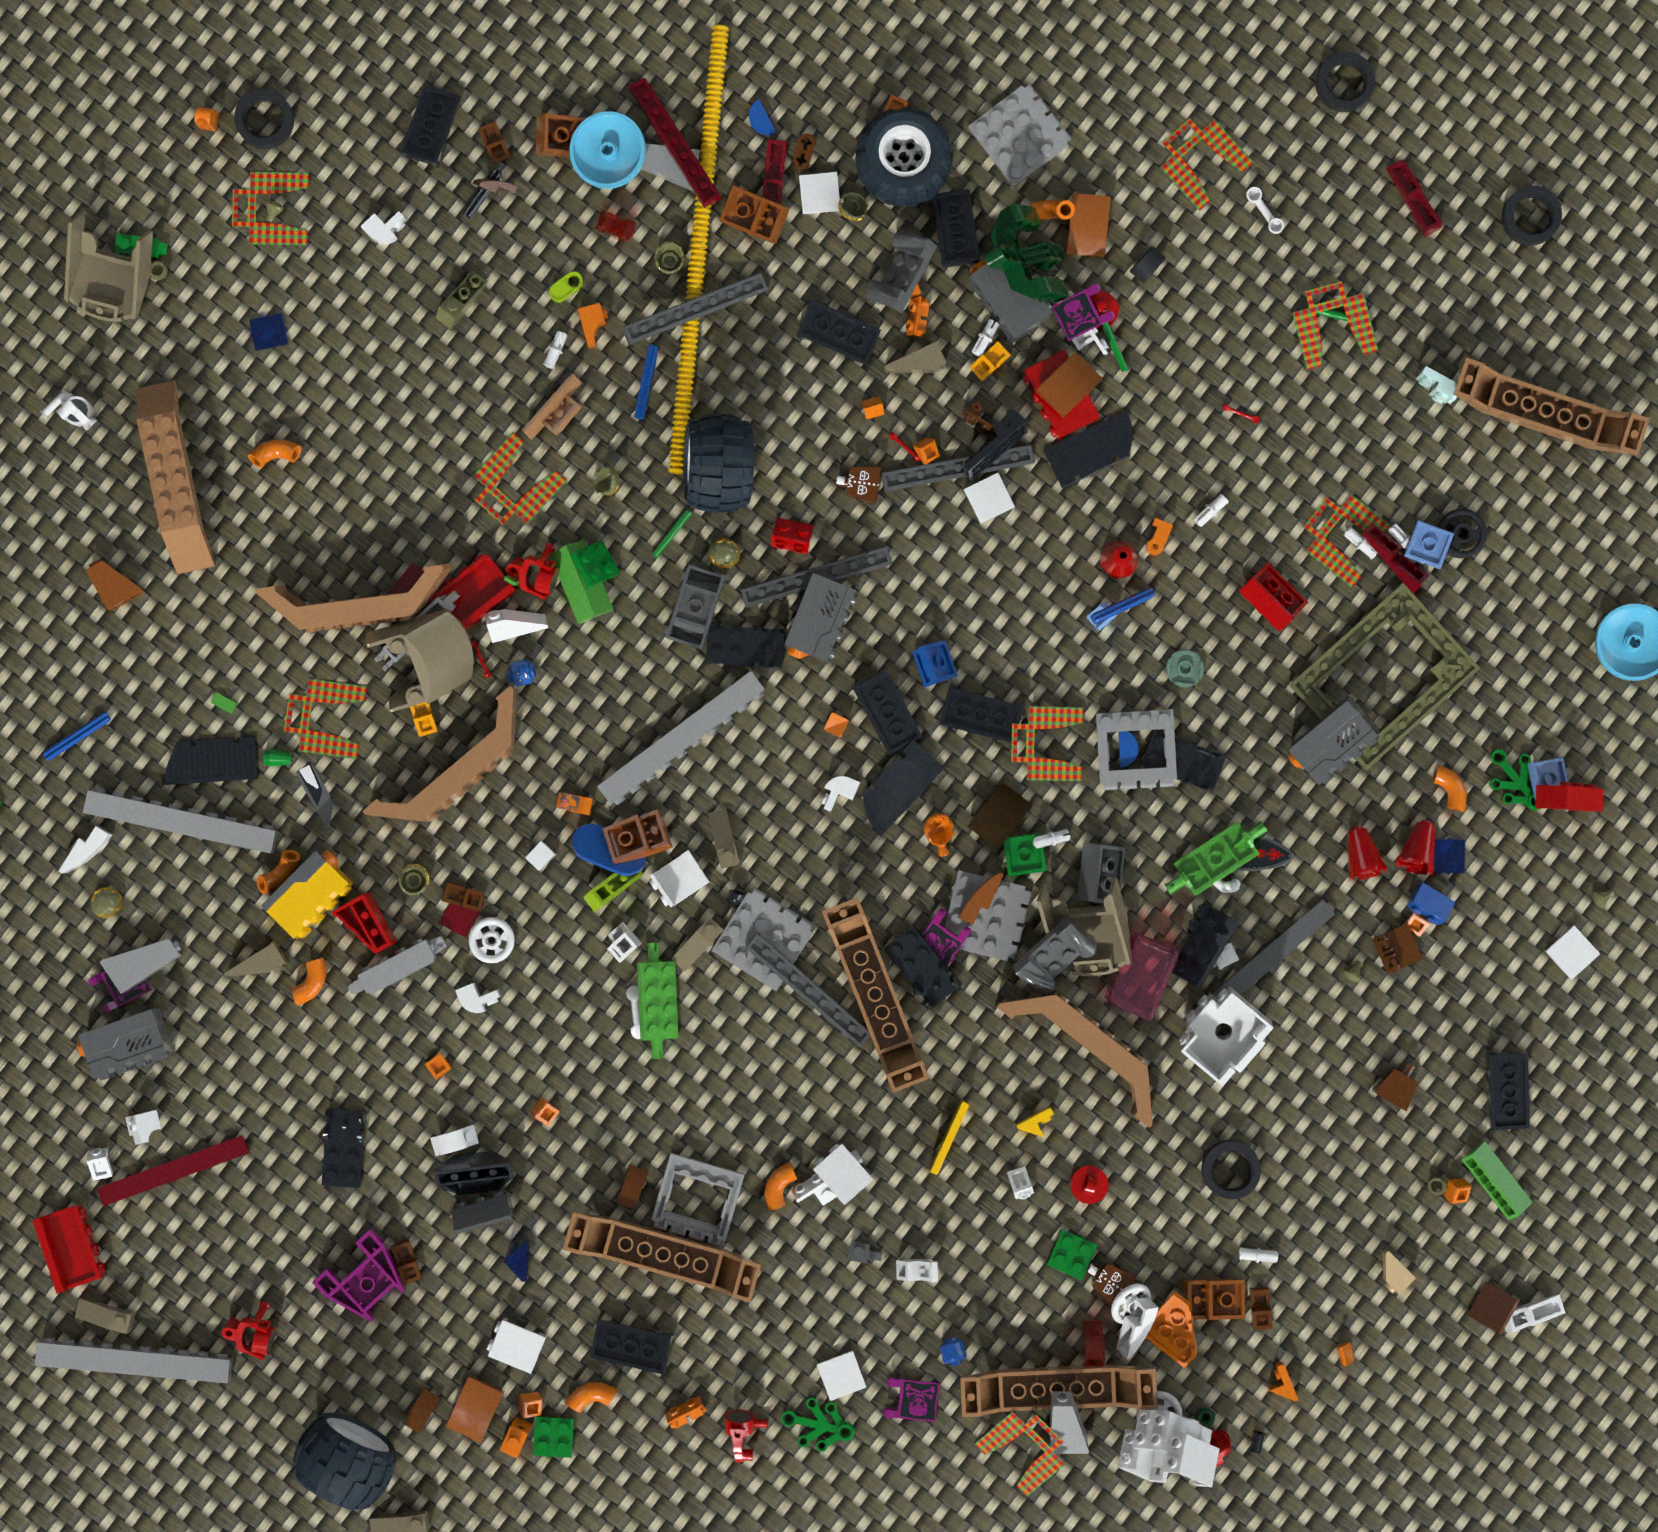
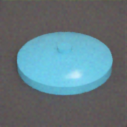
[570,111,646,189]
[1595,604,1658,681]

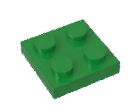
[571,540,620,588]
[1003,833,1047,877]
[1046,1229,1097,1280]
[533,1416,574,1458]

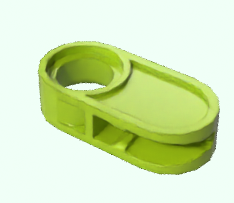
[549,271,583,303]

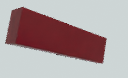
[762,139,787,204]
[1386,159,1442,238]
[1362,523,1429,594]

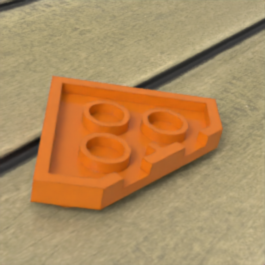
[1146,1291,1197,1368]

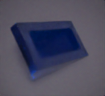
[503,1241,529,1282]

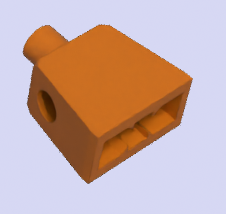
[500,1416,533,1458]

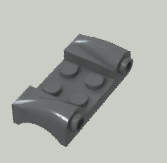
[866,230,937,313]
[664,564,726,650]
[1013,916,1097,996]

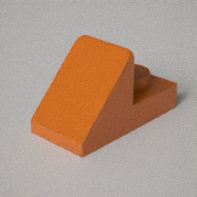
[1268,1361,1298,1401]

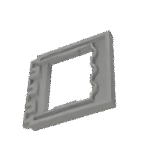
[1096,709,1177,790]
[651,1152,745,1247]

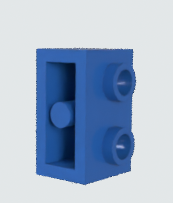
[1406,883,1455,925]

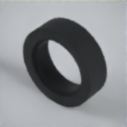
[1316,52,1375,112]
[234,89,294,149]
[1501,186,1562,246]
[1201,1140,1261,1199]

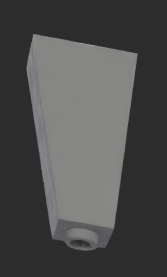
[641,144,700,191]
[100,939,182,994]
[1049,1391,1089,1454]

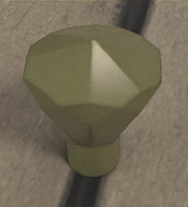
[266,201,284,222]
[1592,889,1614,908]
[1343,961,1363,982]

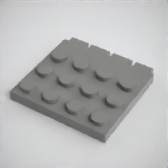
[968,85,1072,188]
[945,870,1032,961]
[711,888,814,991]

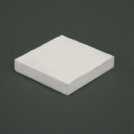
[799,172,840,214]
[964,473,1015,524]
[1545,925,1600,980]
[817,1350,866,1401]

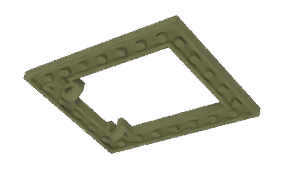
[1289,583,1480,771]

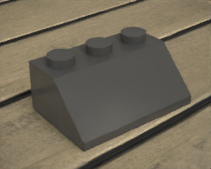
[1077,843,1126,903]
[451,1191,515,1235]

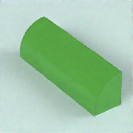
[1461,1141,1533,1220]

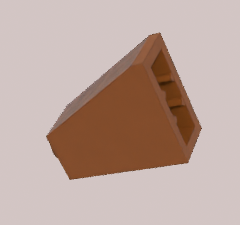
[85,560,145,611]

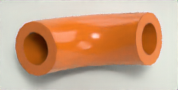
[1030,199,1075,220]
[248,439,302,468]
[1432,765,1467,812]
[257,850,300,894]
[292,958,326,1006]
[764,1162,797,1212]
[565,1382,618,1413]

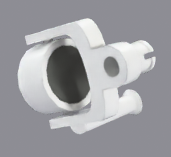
[40,390,97,431]

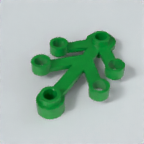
[1489,749,1540,811]
[781,1397,855,1452]

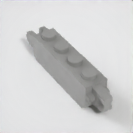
[374,591,460,671]
[348,936,447,994]

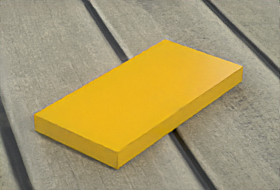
[929,1099,969,1175]

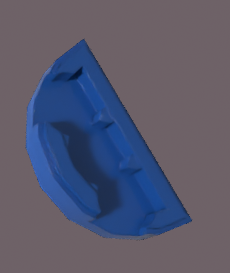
[749,99,776,136]
[1118,731,1139,768]

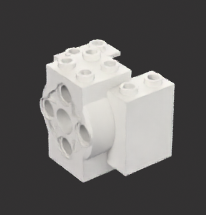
[1179,986,1274,1086]
[1118,1409,1219,1487]

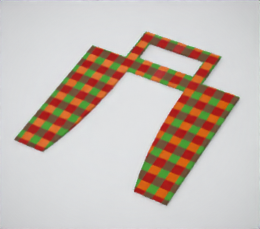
[1160,118,1254,211]
[232,172,309,245]
[1292,281,1378,370]
[473,432,567,525]
[1304,494,1393,588]
[284,679,367,759]
[1011,706,1084,781]
[974,1411,1066,1496]

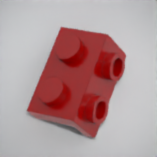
[770,517,814,554]

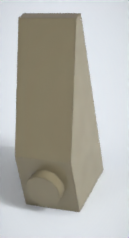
[884,342,946,374]
[708,809,740,869]
[671,917,724,972]
[224,942,288,977]
[75,1298,136,1334]
[369,1510,430,1532]

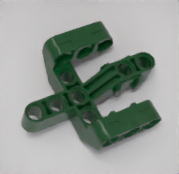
[984,204,1069,303]

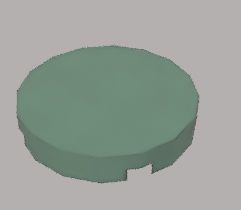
[1166,649,1204,688]

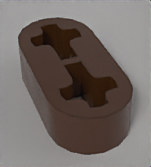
[793,133,815,171]

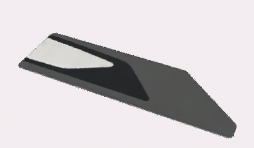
[296,764,334,827]

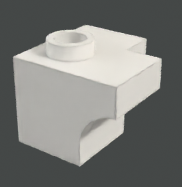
[607,922,642,963]
[125,1110,161,1145]

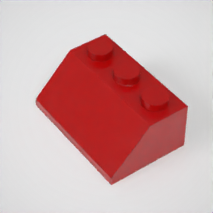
[1239,562,1308,632]

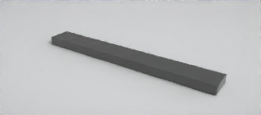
[621,272,768,345]
[881,444,1035,492]
[741,546,893,608]
[1212,899,1335,999]
[744,932,871,1048]

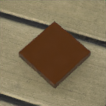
[1467,1282,1520,1335]

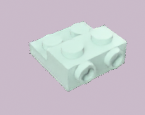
[1416,366,1457,404]

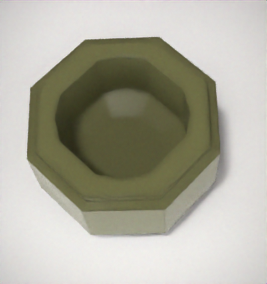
[150,260,168,281]
[1428,1176,1448,1195]

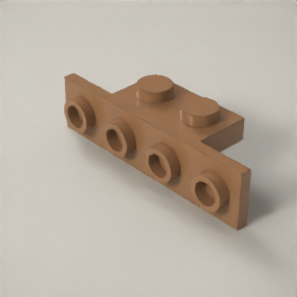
[522,373,582,440]

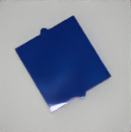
[249,313,289,351]
[1433,838,1465,875]

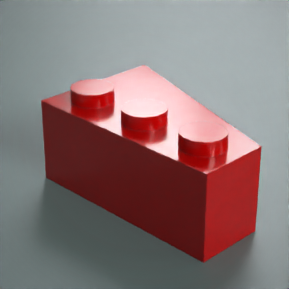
[1535,782,1604,812]
[331,892,397,954]

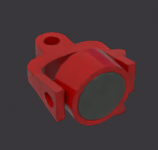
[506,543,559,600]
[222,1301,276,1360]
[725,1409,768,1463]

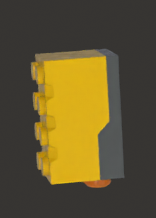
[261,850,354,939]

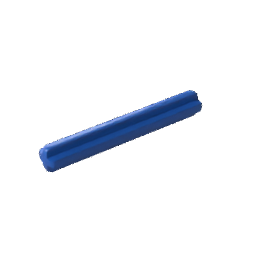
[634,345,658,420]
[1090,588,1155,624]
[43,712,111,761]

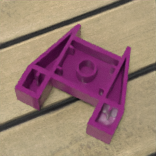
[312,1227,406,1322]

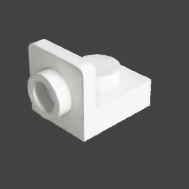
[1213,942,1239,970]
[87,1148,113,1181]
[1007,1166,1034,1199]

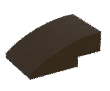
[967,782,1033,851]

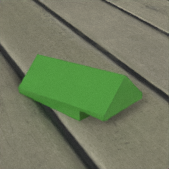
[550,540,614,624]

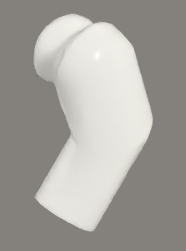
[1213,878,1240,893]

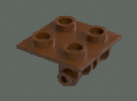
[962,402,996,435]
[1372,924,1423,974]

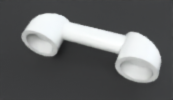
[1247,187,1284,234]
[626,985,640,1039]

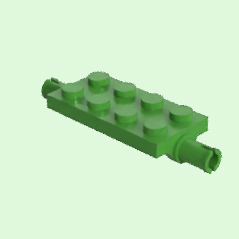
[1164,821,1268,896]
[637,943,678,1059]

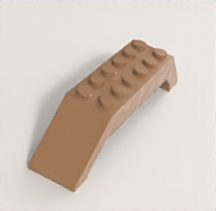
[1453,357,1650,456]
[136,380,215,574]
[256,563,452,633]
[363,686,517,822]
[822,897,929,1093]
[995,993,1153,1128]
[563,1212,761,1303]
[960,1364,1158,1417]

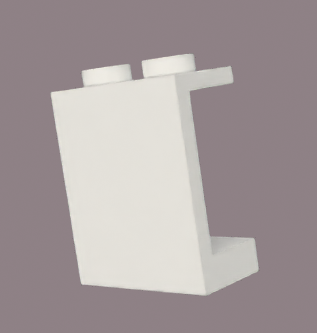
[649,850,710,908]
[813,1144,874,1205]
[487,1318,547,1374]

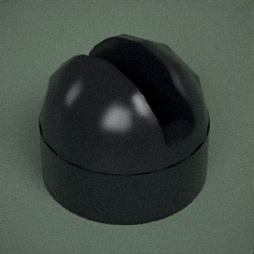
[728,890,744,905]

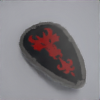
[1237,836,1293,871]

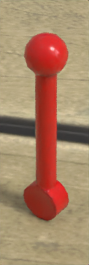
[1222,404,1260,424]
[889,432,921,461]
[471,641,492,678]

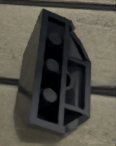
[434,1151,514,1195]

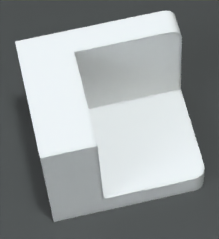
[525,841,556,870]

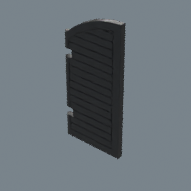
[1043,410,1133,489]
[165,736,258,785]
[861,740,944,836]

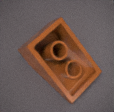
[536,113,586,157]

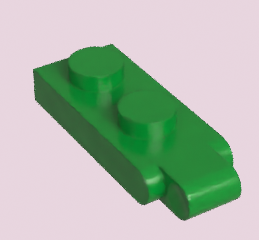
[114,234,168,259]

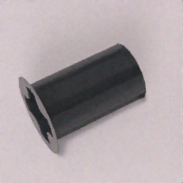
[1250,1430,1267,1453]

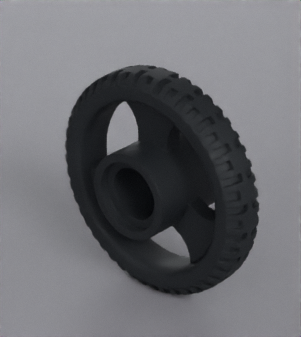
[1438,509,1487,558]

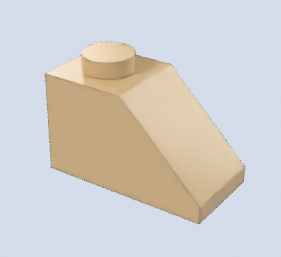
[1383,1249,1416,1295]

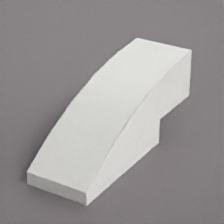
[59,826,113,873]
[1505,1294,1565,1332]
[1116,1297,1159,1359]

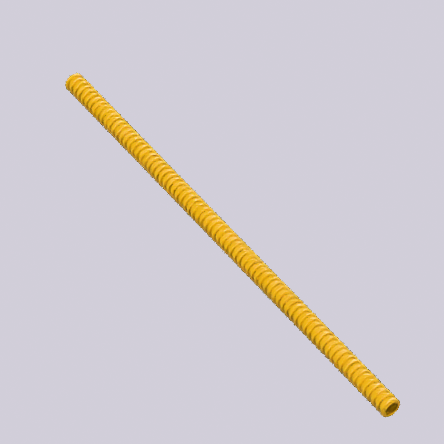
[668,25,729,474]

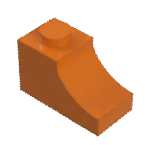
[578,303,608,348]

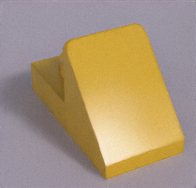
[1016,1106,1054,1137]

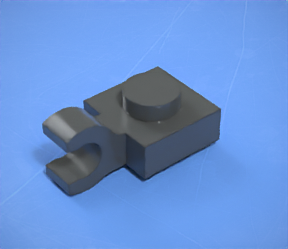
[848,1240,882,1263]

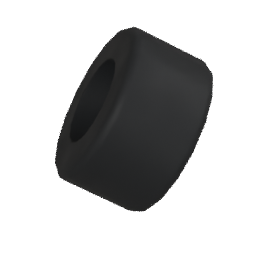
[1130,246,1166,283]

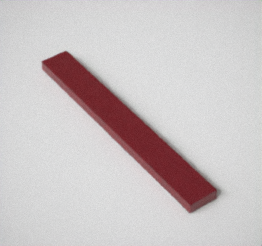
[629,78,721,208]
[97,1135,250,1206]

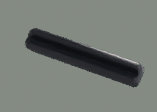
[463,168,502,219]

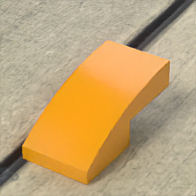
[969,341,1011,381]
[410,702,438,737]

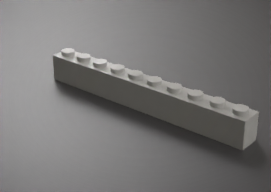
[597,671,765,805]
[83,788,279,854]
[35,1337,233,1383]

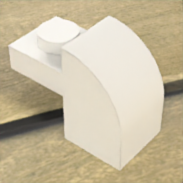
[361,211,406,244]
[822,776,860,812]
[455,983,501,1013]
[430,1125,479,1156]
[896,1259,939,1282]

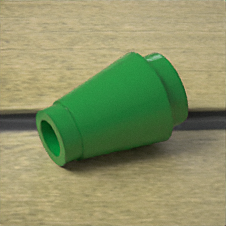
[263,748,291,767]

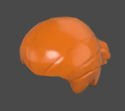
[924,813,954,857]

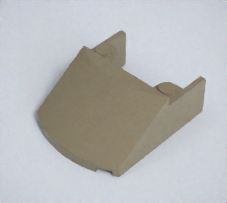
[64,212,154,322]
[366,609,474,712]
[1037,877,1132,976]

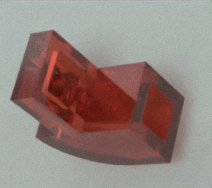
[593,211,637,243]
[1082,1320,1105,1367]

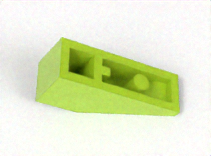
[583,871,644,912]

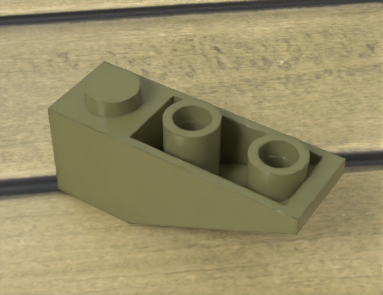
[436,271,488,330]

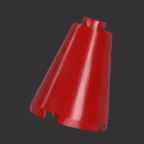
[1100,541,1138,579]
[1396,820,1435,875]
[1348,825,1387,880]

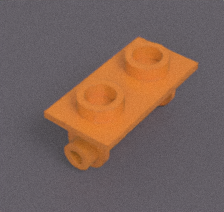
[906,296,930,337]
[665,1396,707,1429]

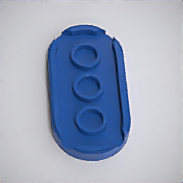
[572,824,646,876]

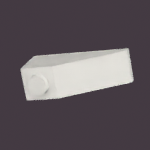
[485,609,548,643]

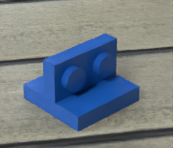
[912,640,958,688]

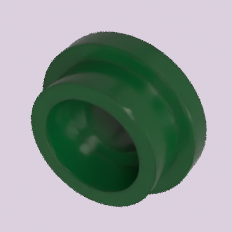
[1195,1407,1215,1427]

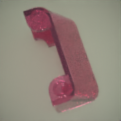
[1104,932,1180,1021]

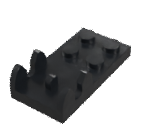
[400,85,461,168]
[932,189,980,269]
[796,299,881,366]
[963,410,1028,482]
[706,625,785,669]
[852,669,923,755]
[940,687,1024,744]
[1140,730,1226,793]
[1169,904,1239,989]
[884,924,963,1009]
[1485,1051,1530,1130]
[321,1108,366,1188]
[590,1319,674,1375]

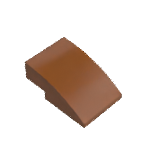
[719,185,790,244]
[1066,193,1111,258]
[1036,352,1103,418]
[602,809,673,864]
[958,873,1004,924]
[1182,1279,1245,1320]
[446,1375,505,1443]

